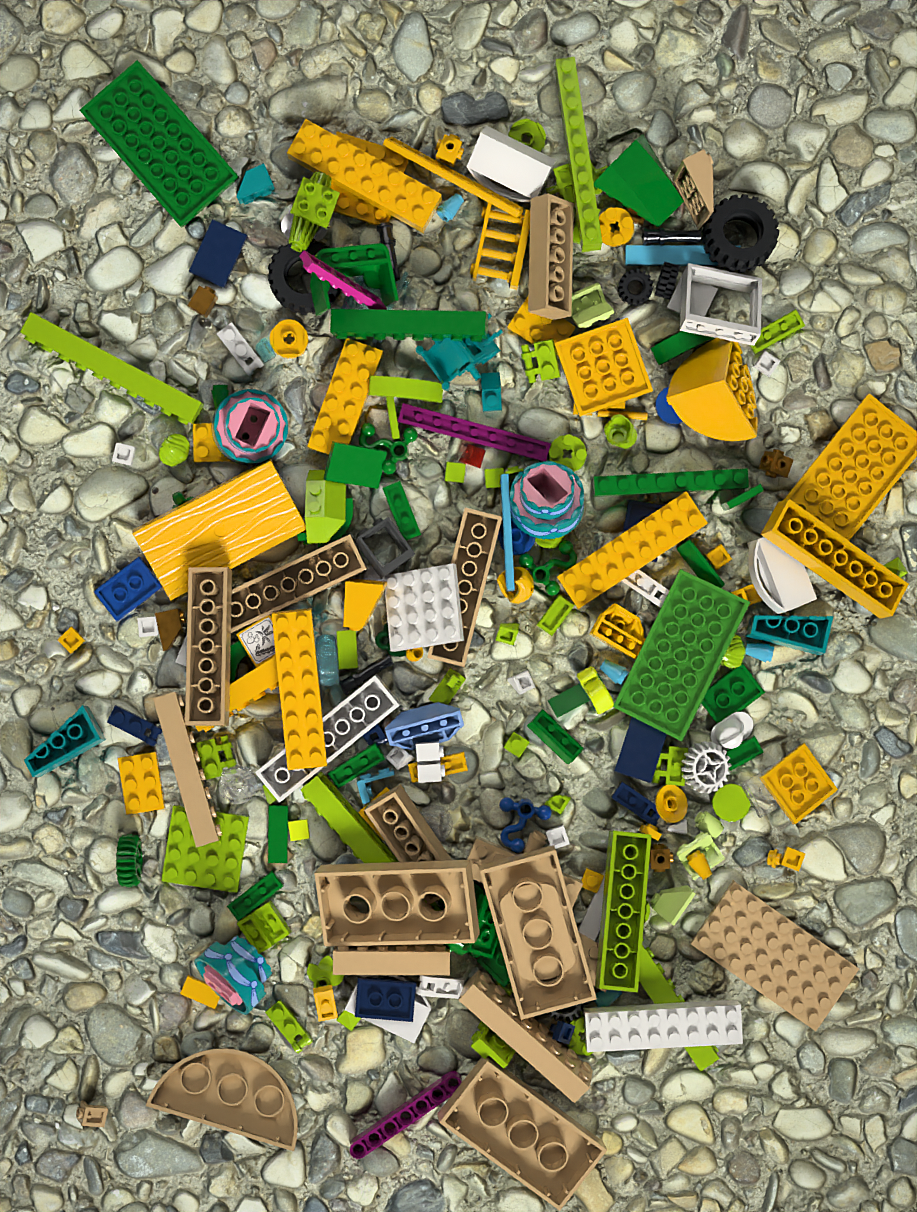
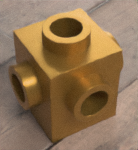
[759,449,793,478]
[649,844,673,872]

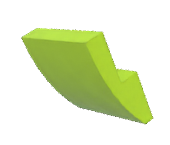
[237,900,292,954]

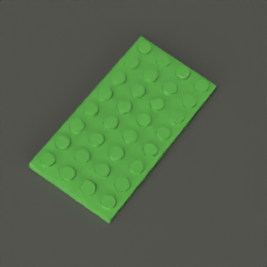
[613,569,751,741]

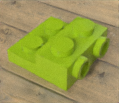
[471,1021,515,1069]

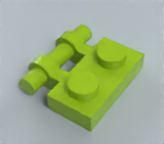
[521,339,561,383]
[196,735,237,780]
[652,746,688,786]

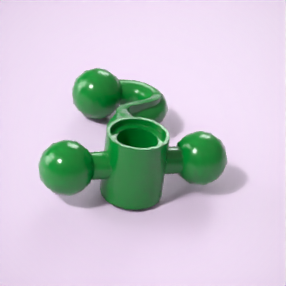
[359,423,418,474]
[519,540,577,596]

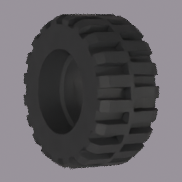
[702,194,779,273]
[268,238,341,315]

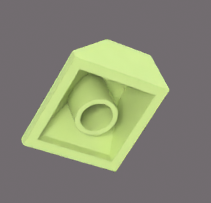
[650,885,696,926]

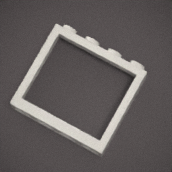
[680,263,762,346]

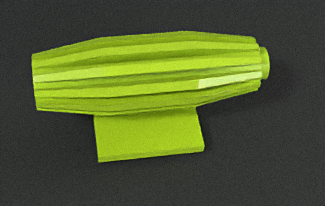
[288,172,340,252]

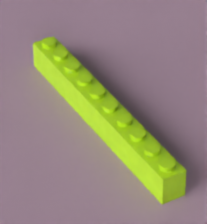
[554,57,603,252]
[20,312,204,425]
[300,771,442,911]

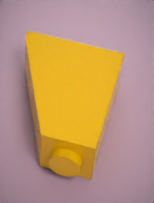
[343,578,387,631]

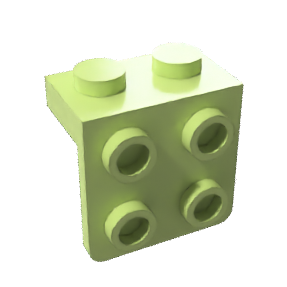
[570,282,614,328]
[676,832,725,880]

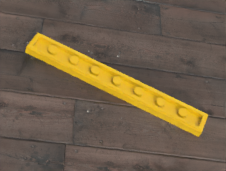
[383,136,524,218]

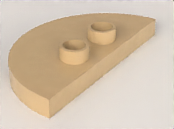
[146,1048,298,1151]

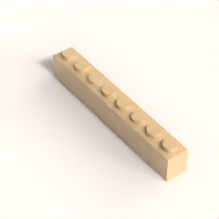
[153,692,223,847]

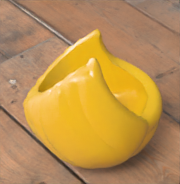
[497,567,534,604]

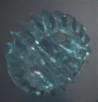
[316,634,340,686]

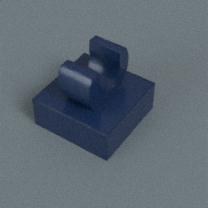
[549,1020,575,1044]

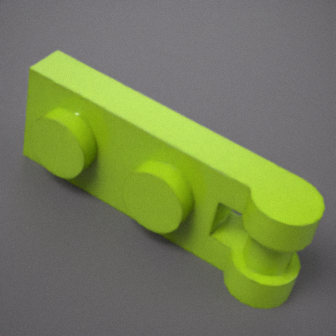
[265,999,314,1054]

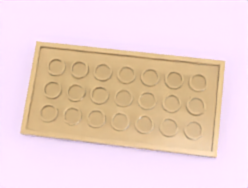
[690,880,859,1031]

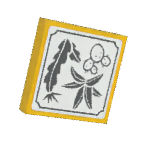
[236,615,276,667]

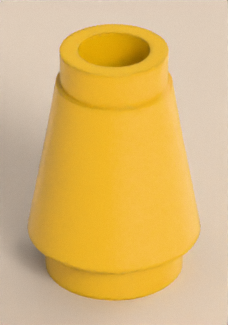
[687,850,713,880]

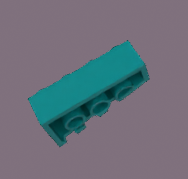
[746,615,833,655]
[24,705,106,777]

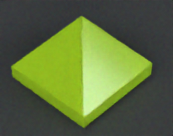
[883,557,908,578]

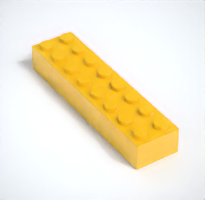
[287,119,442,233]
[557,491,708,609]
[761,499,909,618]
[272,608,327,770]

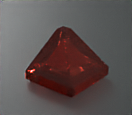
[459,444,486,468]

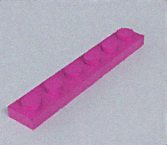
[299,250,387,310]

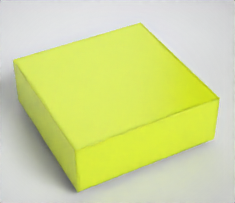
[288,819,310,841]

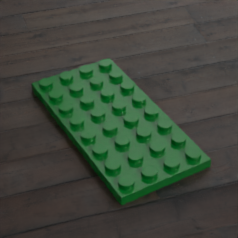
[79,60,239,228]

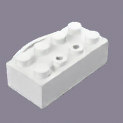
[467,126,556,202]
[747,537,817,615]
[345,975,431,1043]

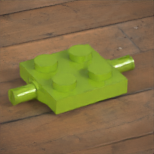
[545,160,608,203]

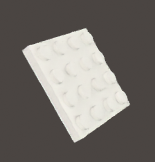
[383,563,464,652]

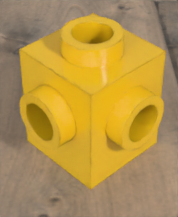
[435,134,464,168]

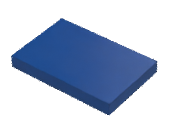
[93,556,163,622]

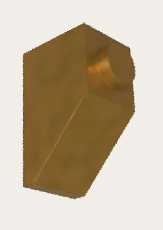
[155,608,186,651]

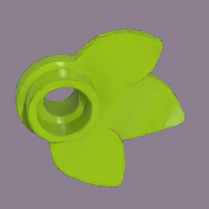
[307,955,345,988]

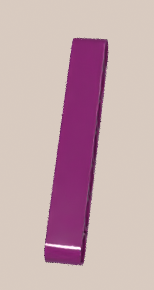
[350,1071,462,1159]

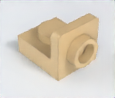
[76,1101,108,1127]

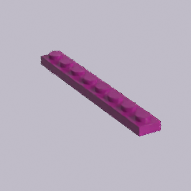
[398,403,551,462]

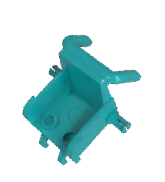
[416,313,503,391]

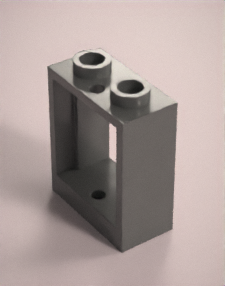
[355,517,415,579]

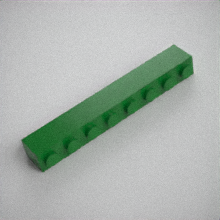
[330,309,488,342]
[592,468,749,497]

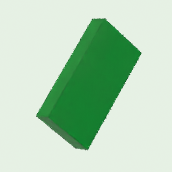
[725,735,764,771]

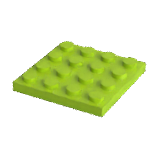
[161,805,250,893]

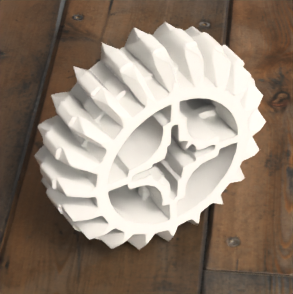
[680,741,732,793]

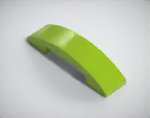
[368,376,443,403]

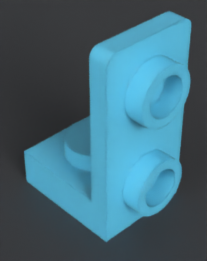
[357,768,395,804]

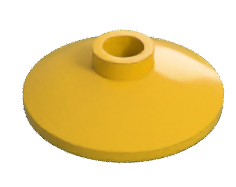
[655,785,688,823]

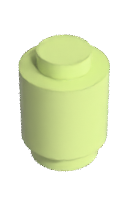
[694,811,724,838]

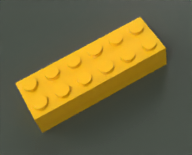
[307,338,384,456]
[195,656,279,732]

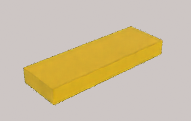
[408,751,468,783]

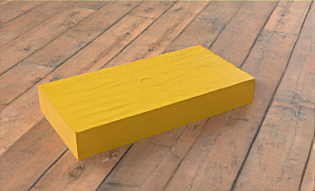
[132,458,306,601]

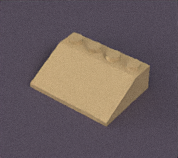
[672,149,714,230]

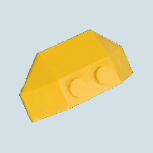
[589,603,646,660]

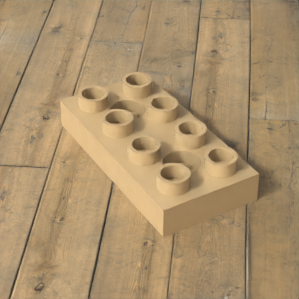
[314,860,480,947]

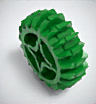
[116,834,143,887]

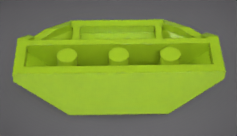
[305,470,346,543]

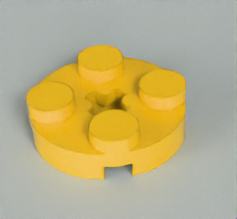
[599,207,635,247]
[270,319,309,359]

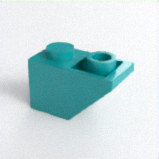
[236,163,275,205]

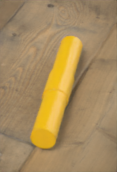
[597,409,648,420]

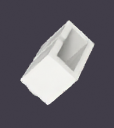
[416,741,445,783]

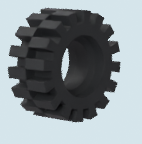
[655,262,680,300]
[617,269,653,306]

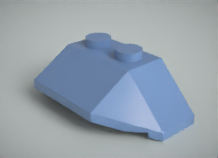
[385,702,464,750]

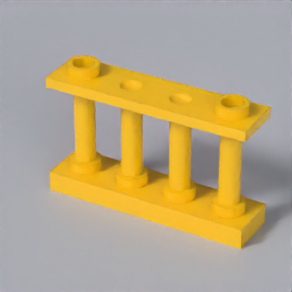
[470,202,530,290]

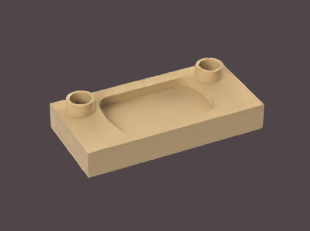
[479,845,597,1020]

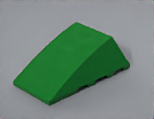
[594,134,684,227]

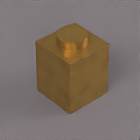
[187,286,218,318]

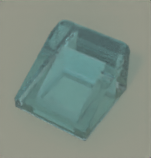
[255,337,276,363]

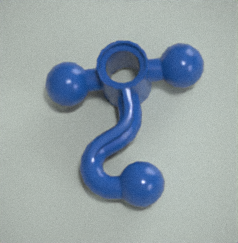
[499,797,552,853]

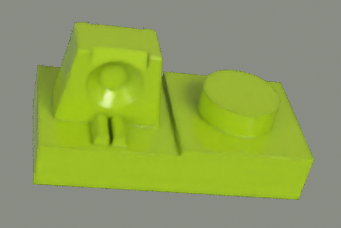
[429,667,466,705]

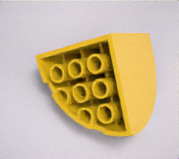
[666,338,758,441]

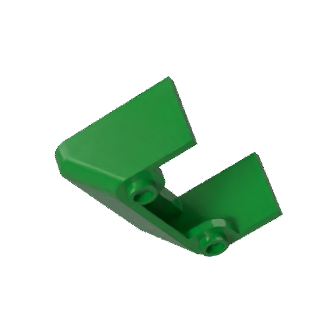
[310,243,399,316]

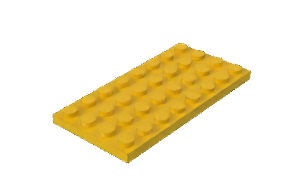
[782,393,917,541]

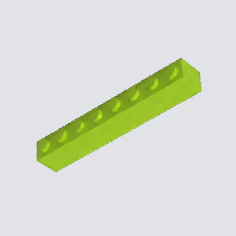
[639,939,720,1072]

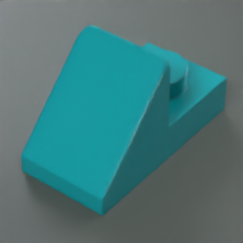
[480,372,502,412]

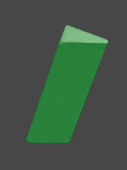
[677,540,725,588]
[547,673,606,718]
[527,709,584,765]

